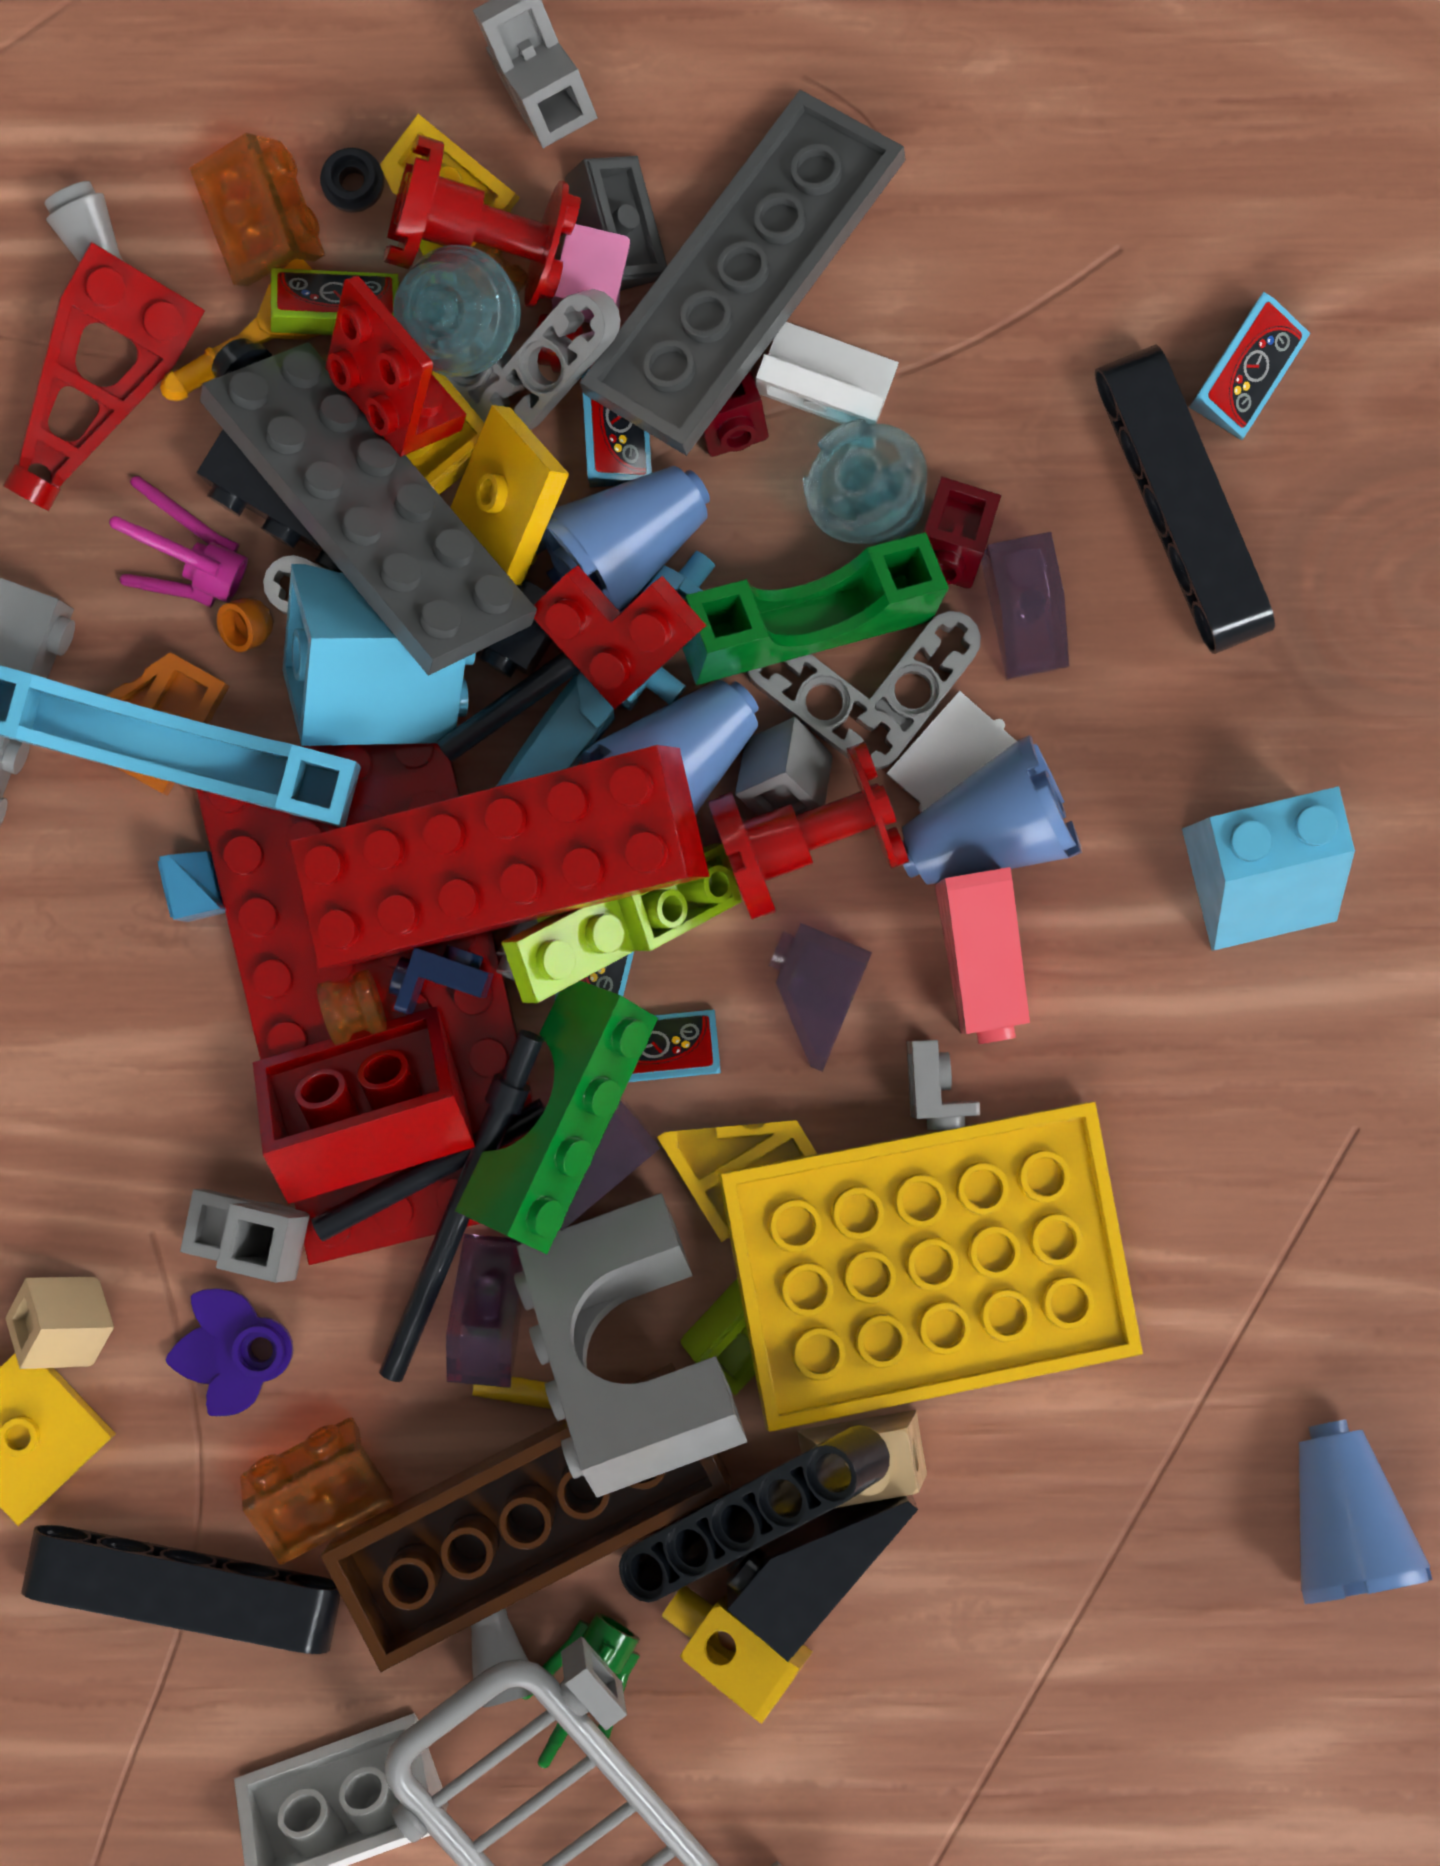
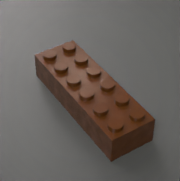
[320,1363,731,1673]

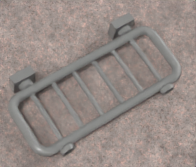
[384,1636,782,1866]

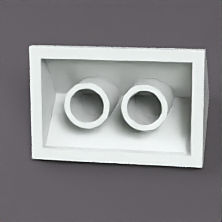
[234,1713,449,1866]

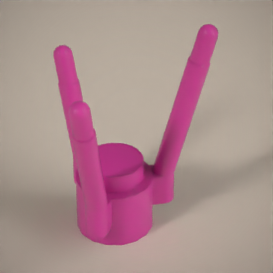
[109,476,248,608]

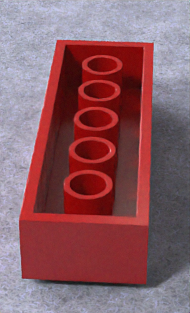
[290,745,709,969]

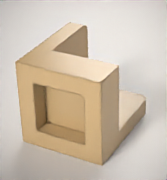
[5,1277,114,1369]

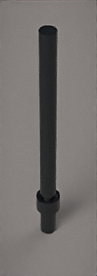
[379,1030,544,1382]

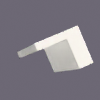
[755,322,899,435]

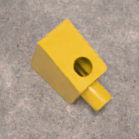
[662,1586,813,1724]

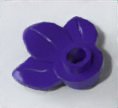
[165,1288,294,1416]

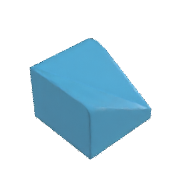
[157,851,226,922]

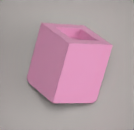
[552,224,630,323]

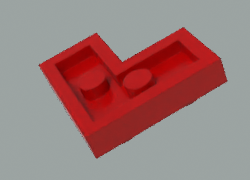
[534,565,707,710]

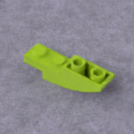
[501,843,743,1003]

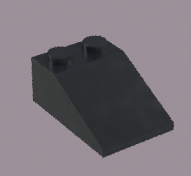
[726,1495,918,1662]

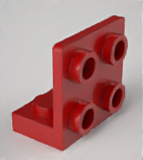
[325,275,466,457]

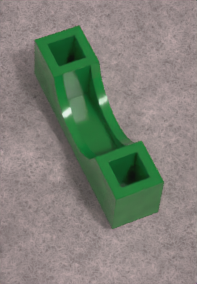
[682,532,949,685]
[455,980,658,1254]

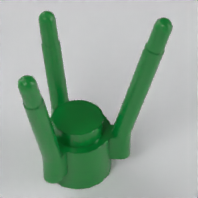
[522,1613,640,1769]

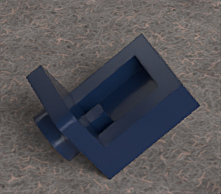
[389,945,494,1014]

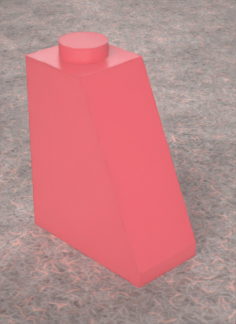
[935,867,1030,1044]

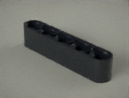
[1095,344,1275,654]
[619,1425,890,1603]
[21,1525,341,1654]

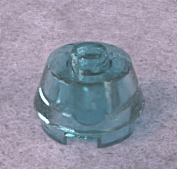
[393,245,521,377]
[803,419,927,546]

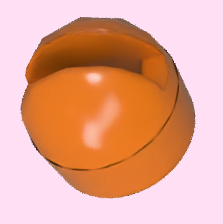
[217,598,274,652]

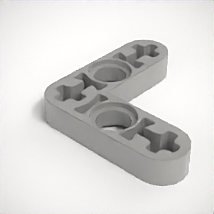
[399,280,621,430]
[747,611,981,771]

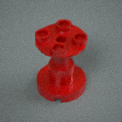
[383,134,581,308]
[708,741,909,920]

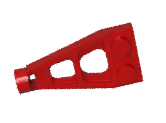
[3,242,205,511]

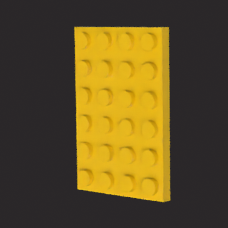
[718,1101,1143,1432]

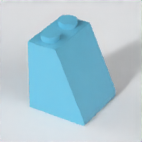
[282,564,476,746]
[1182,786,1355,951]

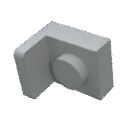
[906,1040,980,1130]

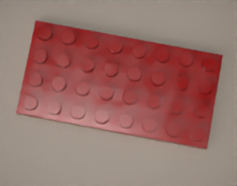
[196,743,534,1265]

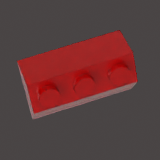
[252,1006,475,1204]

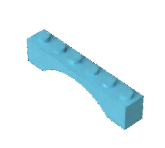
[0,665,361,828]

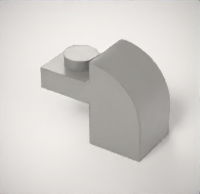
[473,0,598,148]
[180,1189,310,1283]

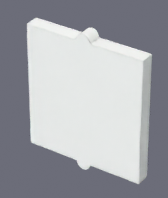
[886,691,1016,813]

